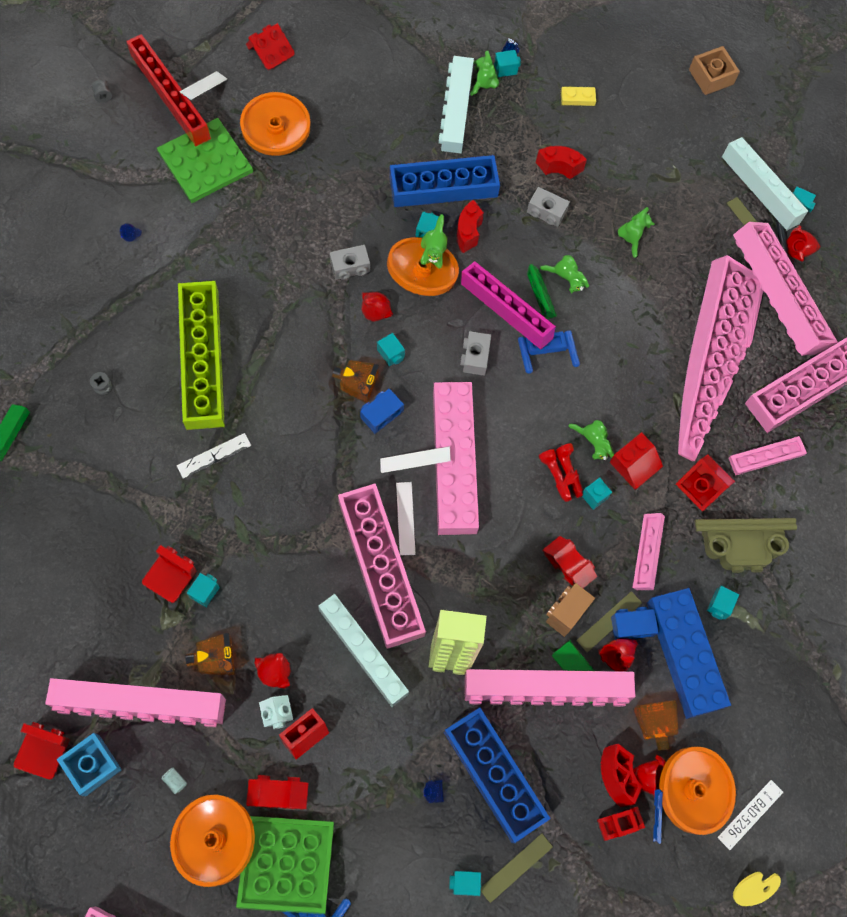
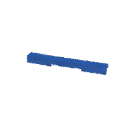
[653,789,663,844]

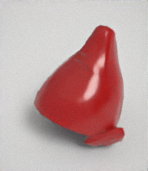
[787,225,820,262]
[362,292,393,322]
[598,638,638,672]
[255,653,290,688]
[633,755,666,798]

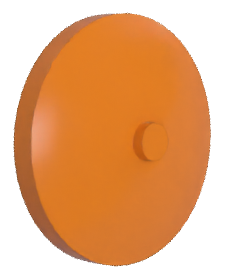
[240,92,310,156]
[387,237,459,296]
[659,747,736,835]
[170,795,255,887]

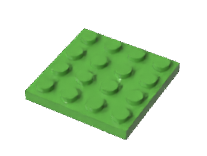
[157,118,253,203]
[236,816,334,914]

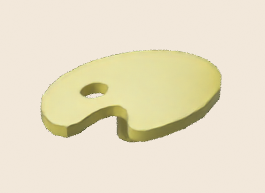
[733,872,781,906]

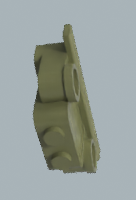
[695,518,797,573]

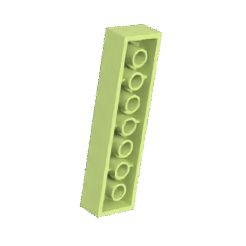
[429,610,486,675]

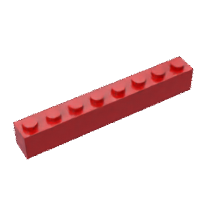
[126,34,211,147]

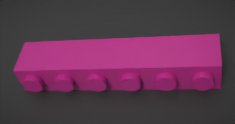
[461,261,556,349]

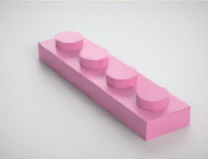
[728,436,807,476]
[633,513,665,590]

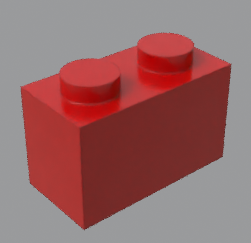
[279,708,329,760]

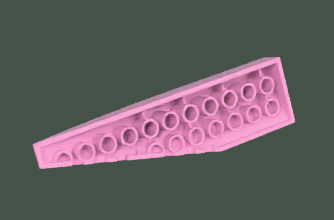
[678,255,763,461]

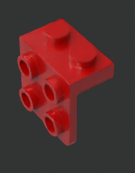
[246,23,294,70]
[142,545,197,603]
[14,722,70,780]

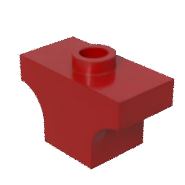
[597,807,645,841]

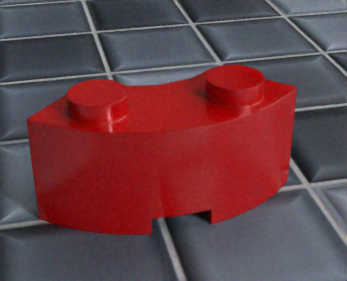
[536,146,587,179]
[457,200,484,253]
[542,536,597,588]
[601,744,642,807]
[246,775,308,809]

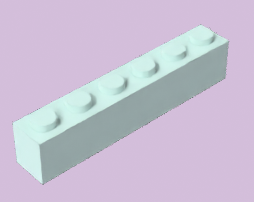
[438,56,474,153]
[722,137,808,230]
[318,594,409,707]

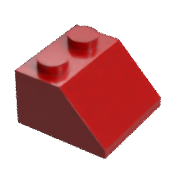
[610,432,663,490]
[676,454,735,512]

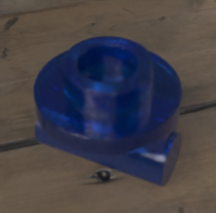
[501,38,520,54]
[120,223,142,242]
[423,780,444,803]

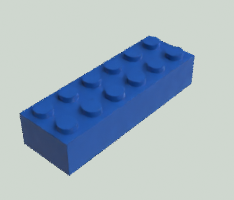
[390,155,500,207]
[647,588,731,719]
[443,708,550,843]

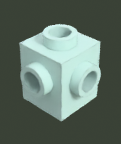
[259,695,293,729]

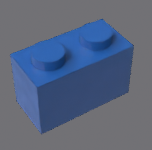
[360,389,404,434]
[611,607,658,640]

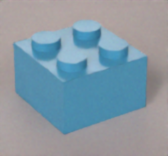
[57,733,122,796]

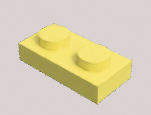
[561,87,596,106]

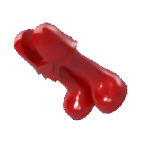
[539,443,583,502]

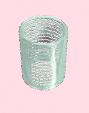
[161,768,187,794]

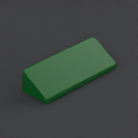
[527,264,557,319]
[0,404,30,462]
[552,641,594,704]

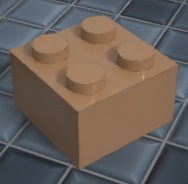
[689,46,740,95]
[546,583,595,637]

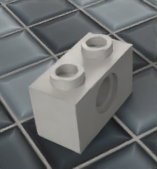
[527,187,570,227]
[329,245,370,280]
[460,331,491,376]

